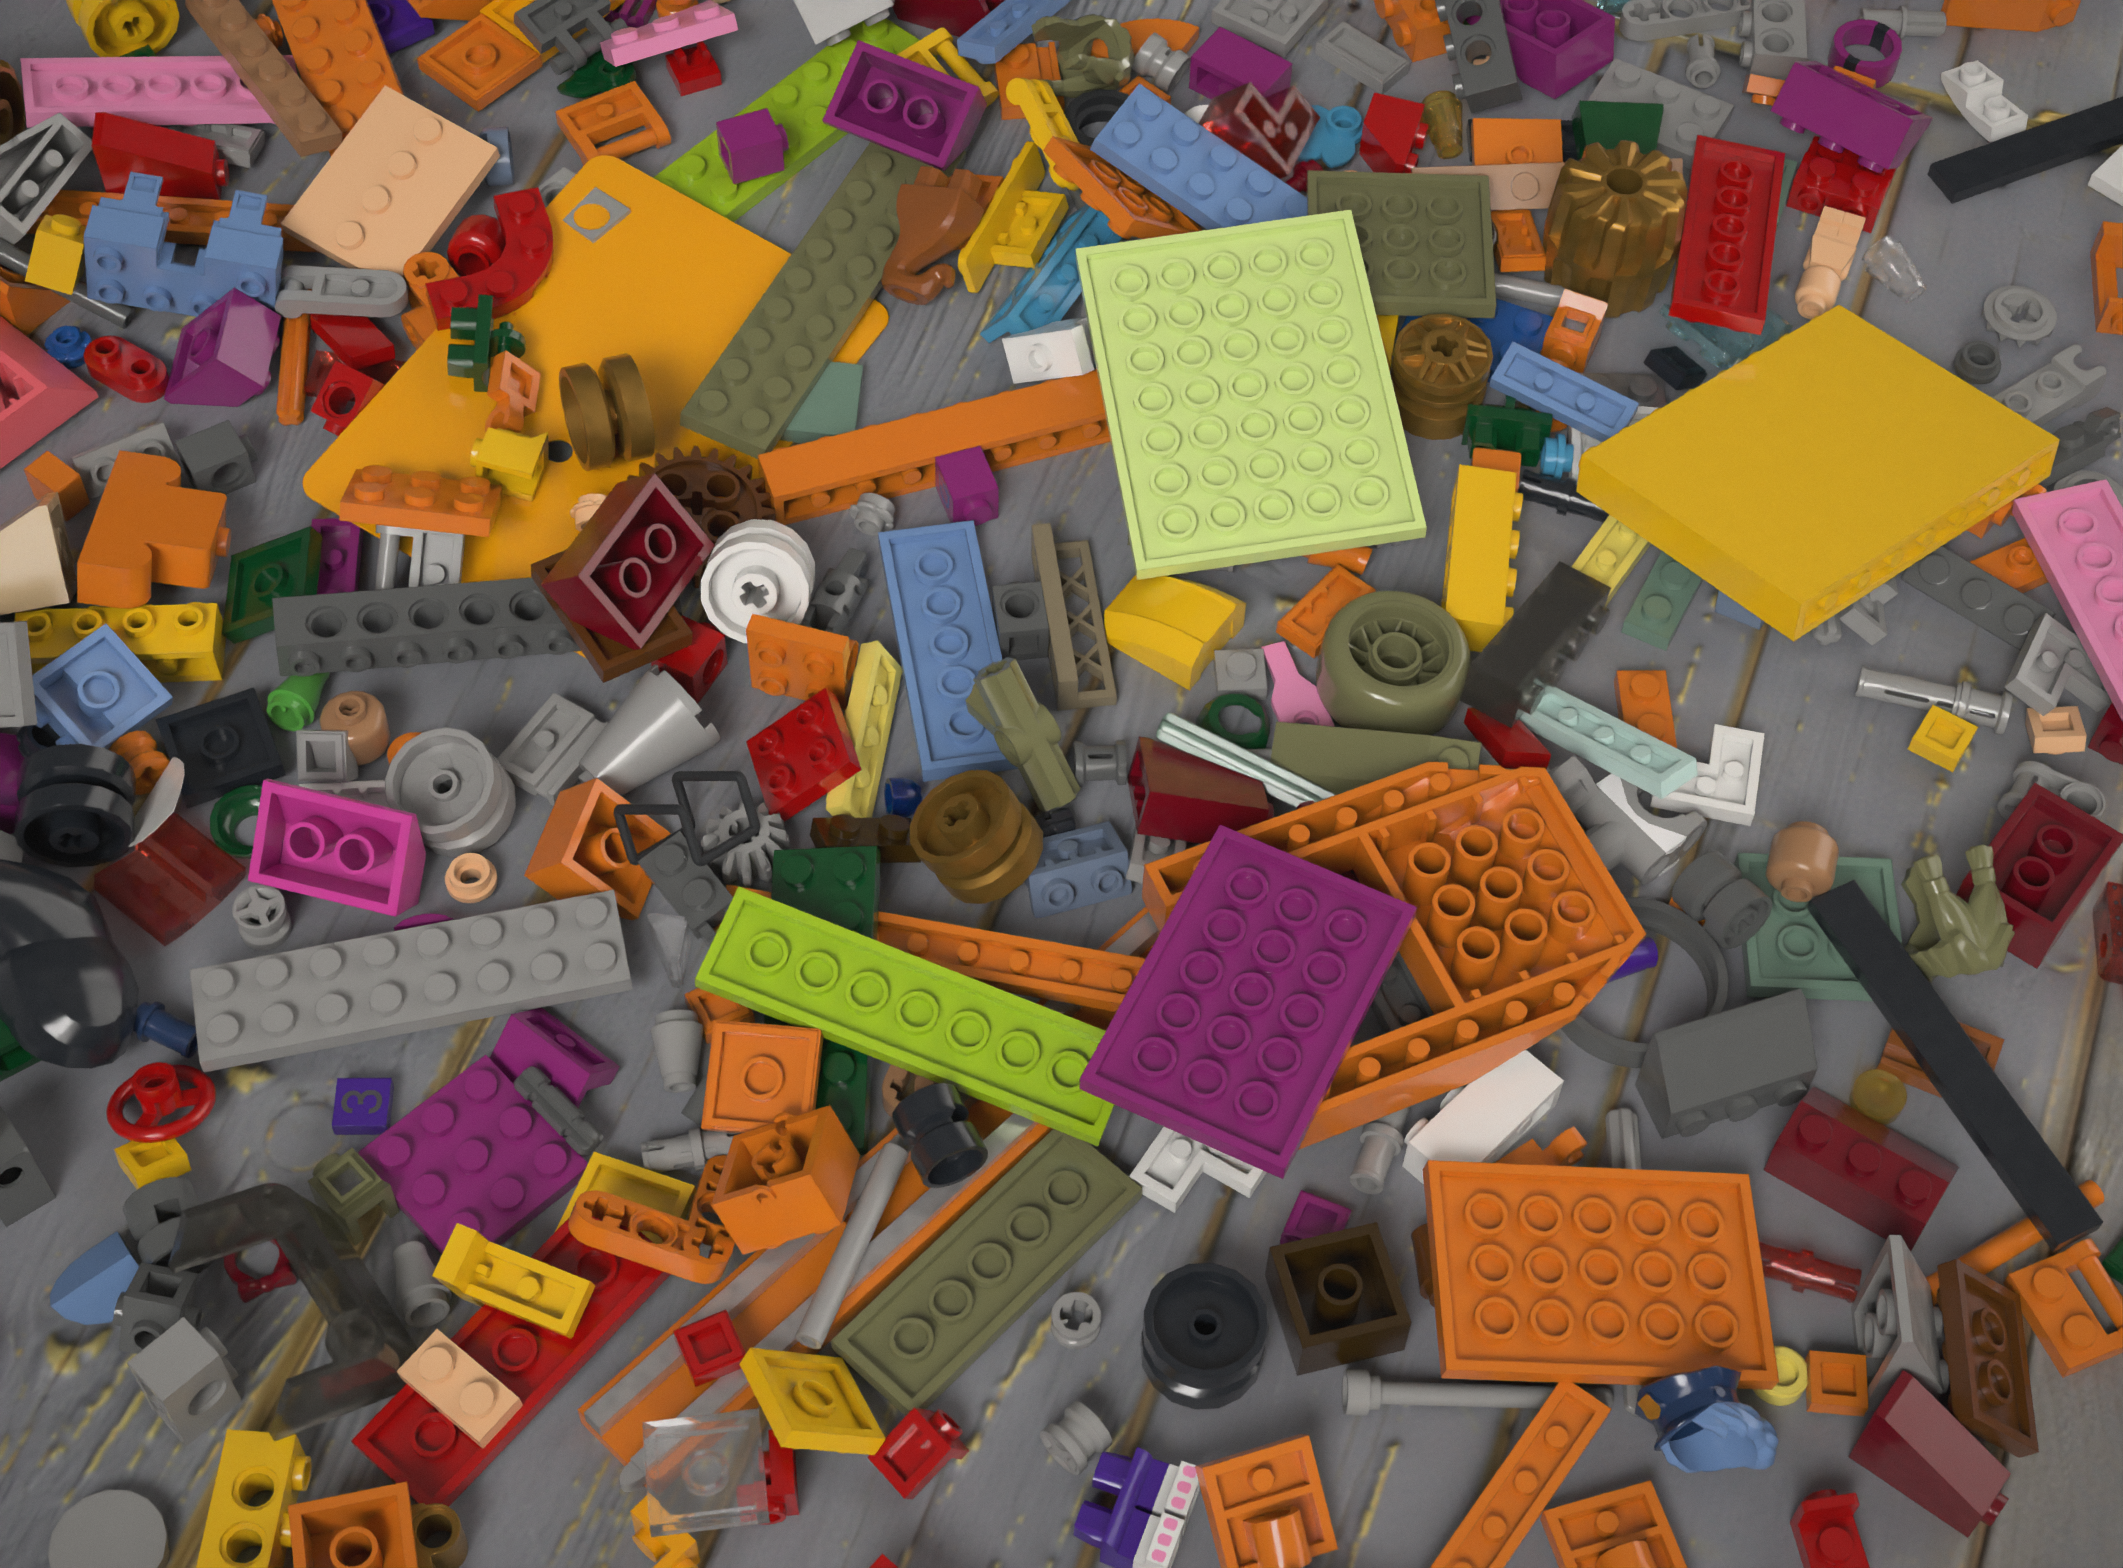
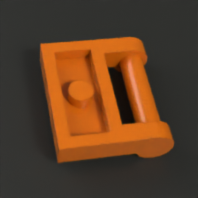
[555,81,671,166]
[2003,1238,2123,1378]

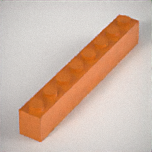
[758,368,1110,525]

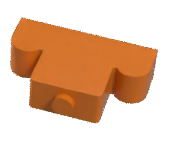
[77,450,231,609]

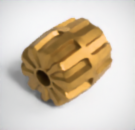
[1543,140,1688,318]

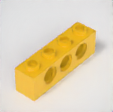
[196,1429,312,1568]

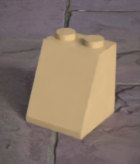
[0,492,77,615]

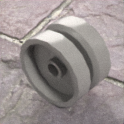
[385,727,516,858]

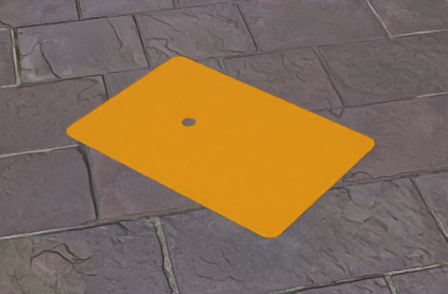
[302,155,889,659]

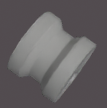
[232,884,292,951]
[1040,1401,1112,1476]

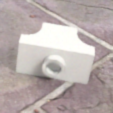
[1002,317,1096,384]

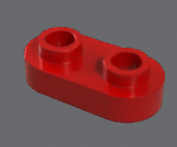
[84,335,169,403]

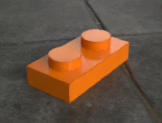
[1614,670,1677,748]

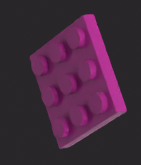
[357,1055,588,1255]

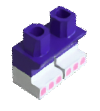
[1073,1447,1200,1568]

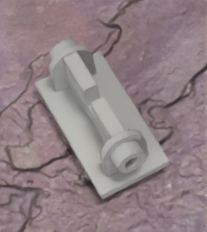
[71,421,179,500]

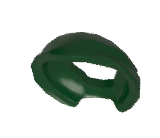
[1196,693,1270,749]
[210,785,262,859]

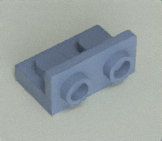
[1024,821,1132,918]

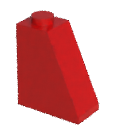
[91,112,229,200]

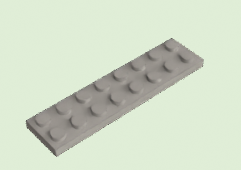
[190,890,633,1072]

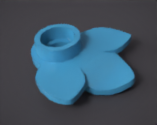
[1284,105,1364,168]

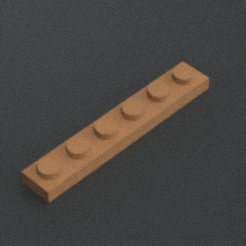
[185,0,342,157]
[1411,158,1683,210]

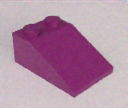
[1465,0,1615,99]

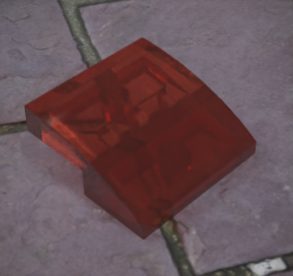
[94,812,246,946]

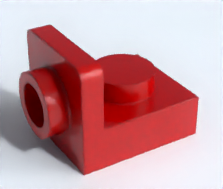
[867,1407,969,1500]
[736,1429,799,1525]
[1790,1489,1870,1568]

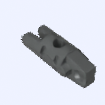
[800,548,869,635]

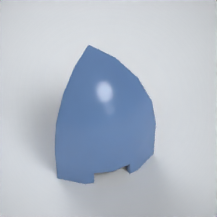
[50,1231,139,1325]

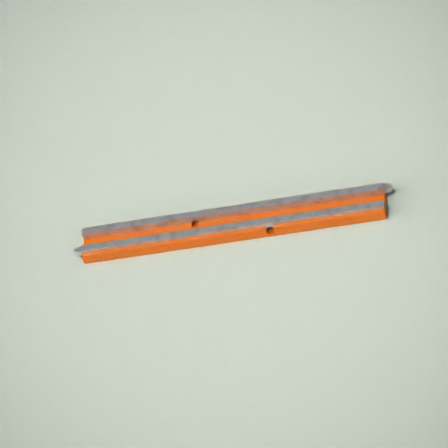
[577,906,1160,1499]

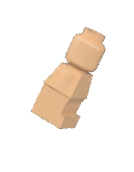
[1795,206,1866,320]

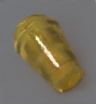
[1422,91,1463,160]

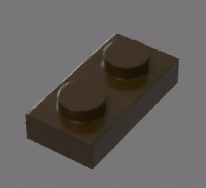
[810,814,921,863]

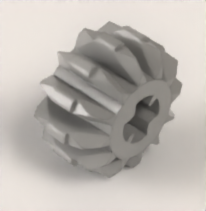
[701,801,790,888]

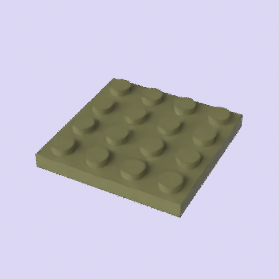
[1306,170,1496,318]

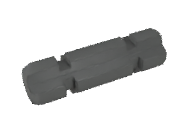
[514,1066,603,1156]

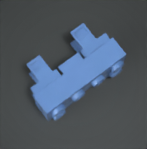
[84,172,283,317]

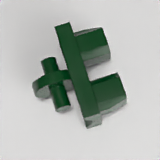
[447,294,526,392]
[1461,395,1553,467]

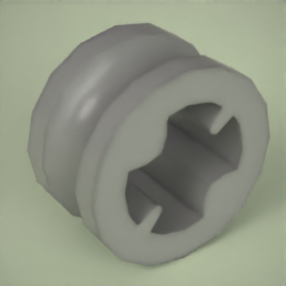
[1051,1292,1101,1349]

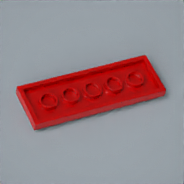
[1668,135,1785,335]
[351,1216,671,1507]

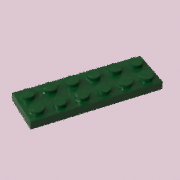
[764,846,881,1155]

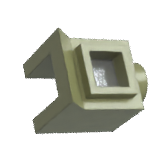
[308,1147,399,1246]

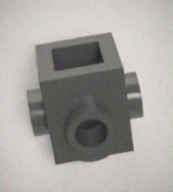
[113,1262,202,1354]

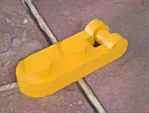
[1006,78,1080,191]

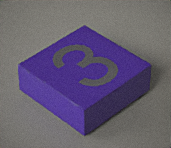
[332,1078,394,1135]

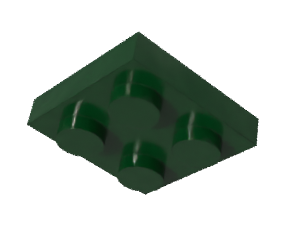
[222,526,323,644]

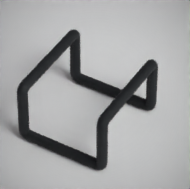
[613,771,760,866]

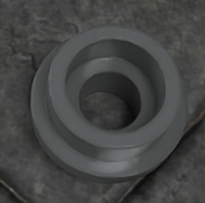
[1954,341,2001,384]

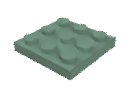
[1734,853,1903,1001]

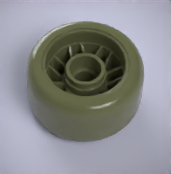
[1316,591,1471,735]

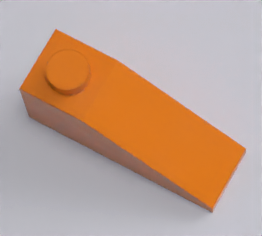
[1941,0,2081,32]

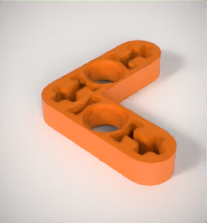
[568,1155,735,1284]

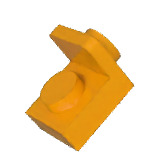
[630,1495,700,1568]

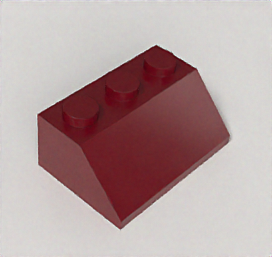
[541,473,715,650]
[1764,1086,1959,1252]

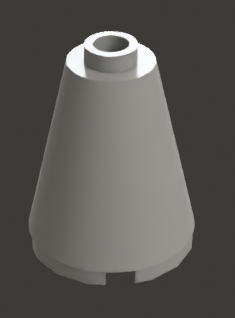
[578,664,721,796]

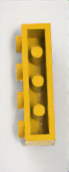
[1441,464,1523,654]
[14,602,226,683]

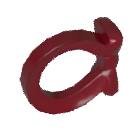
[223,1226,297,1303]

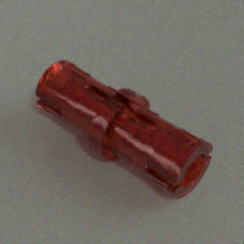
[1759,1241,1862,1304]

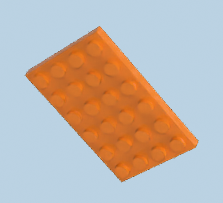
[1423,1160,1779,1390]

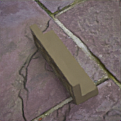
[1031,523,1117,711]

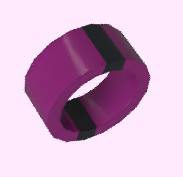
[1827,19,1902,88]

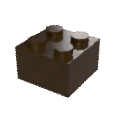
[1265,1222,1412,1376]

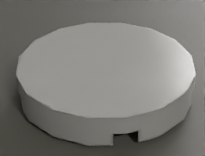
[48,1490,170,1568]

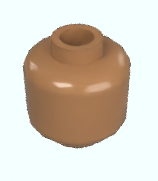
[319,691,391,766]
[1765,821,1839,902]

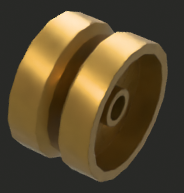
[559,353,655,471]
[910,770,1043,904]

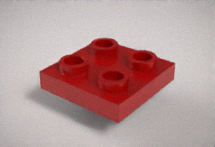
[746,687,862,822]

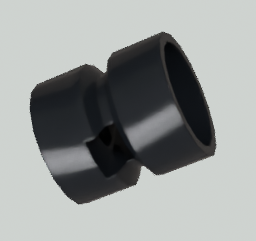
[892,1083,988,1188]

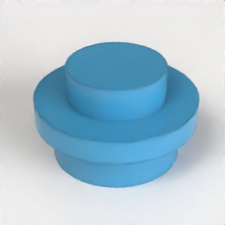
[1540,433,1574,480]

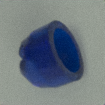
[884,777,923,818]

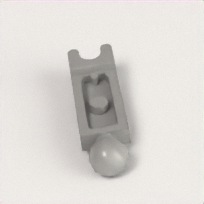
[1992,344,2107,427]

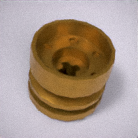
[1390,314,1493,440]

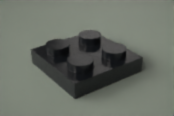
[156,687,286,808]

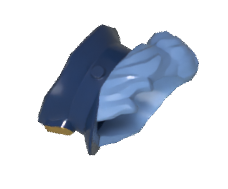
[1635,1365,1779,1473]

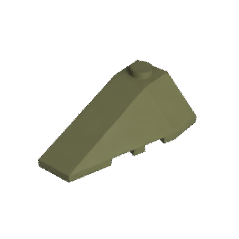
[1270,722,1481,795]

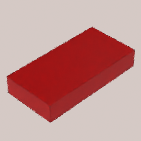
[310,314,395,371]
[1463,707,1551,770]

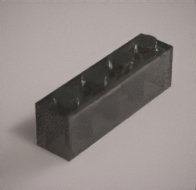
[1460,561,1611,728]

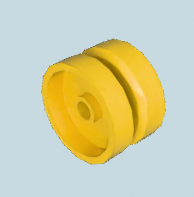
[66,0,180,57]

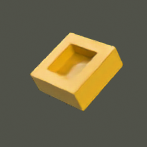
[1907,705,1978,772]
[114,1138,192,1190]

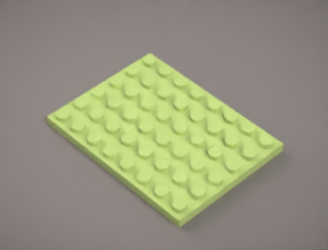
[1075,210,1427,580]

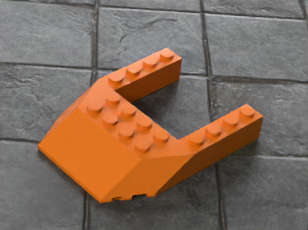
[1142,762,1647,1150]

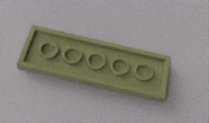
[831,1129,1143,1416]

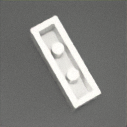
[1402,1050,1564,1185]

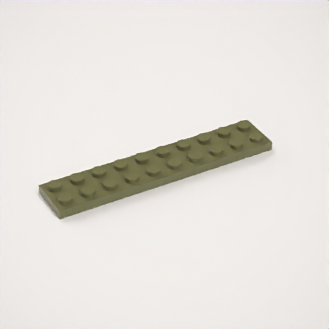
[680,142,966,459]

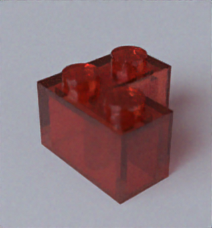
[1198,82,1320,179]

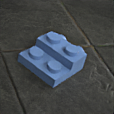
[32,623,173,750]

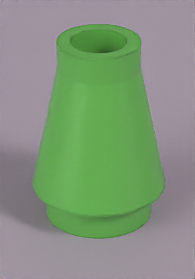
[267,672,330,731]

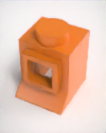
[1541,289,1608,373]

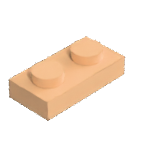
[397,1329,523,1448]

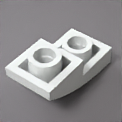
[1941,60,2028,142]

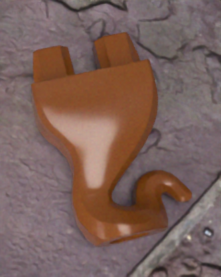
[881,166,985,305]

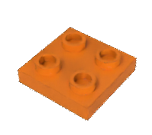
[746,614,859,710]
[1195,1433,1338,1568]
[1540,1480,1687,1568]

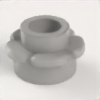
[849,493,895,536]

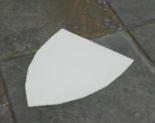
[128,757,185,847]

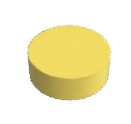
[1753,1346,1808,1406]

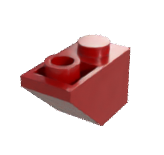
[1359,92,1430,173]

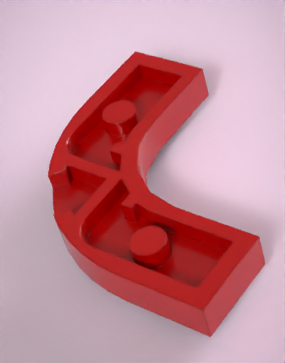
[425,187,554,331]

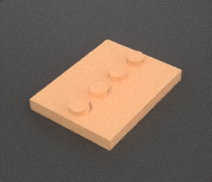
[281,85,500,284]

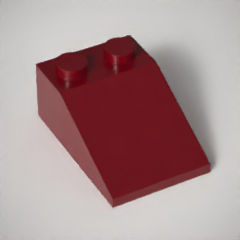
[1956,783,2123,969]

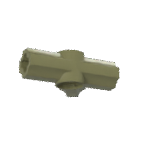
[965,657,1081,812]

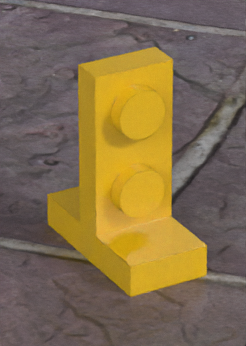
[432,1223,595,1339]

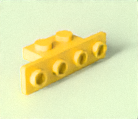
[958,141,1069,293]

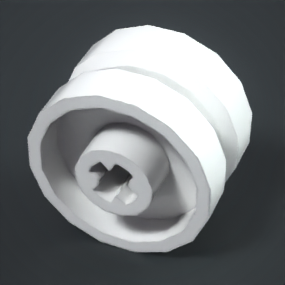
[701,519,815,643]

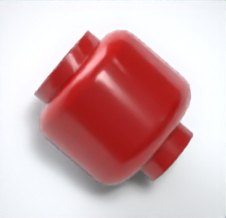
[447,214,506,276]

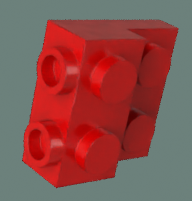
[1786,135,1897,233]

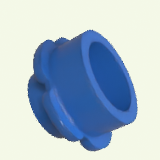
[44,326,92,369]

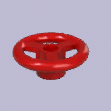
[106,1062,216,1143]

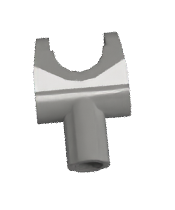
[1573,773,1707,885]

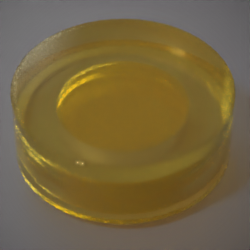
[1849,1069,1907,1125]

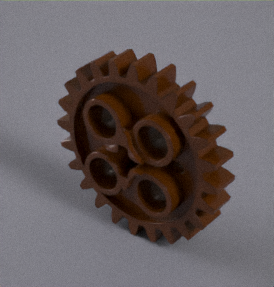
[627,446,775,588]

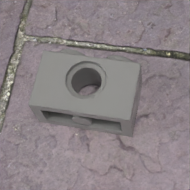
[127,1317,241,1446]

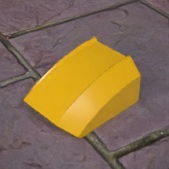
[1104,575,1246,691]

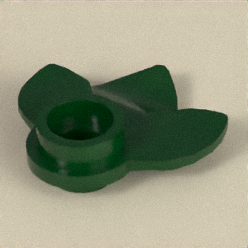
[557,50,636,98]

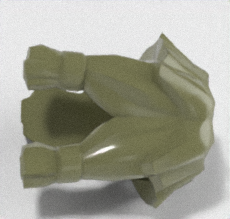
[1031,14,1135,98]
[1901,844,2015,983]

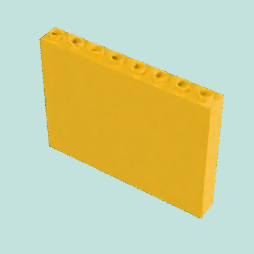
[1576,305,2060,642]

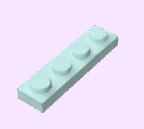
[1514,685,1698,799]

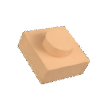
[2025,706,2087,755]

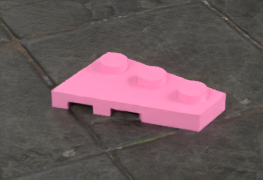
[600,0,738,67]

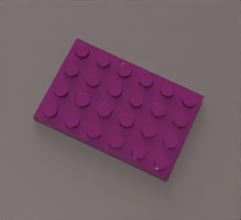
[1079,825,1417,1179]

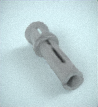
[1855,665,2013,735]

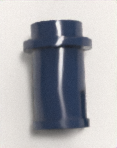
[133,1001,198,1058]

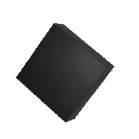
[1643,346,1708,390]

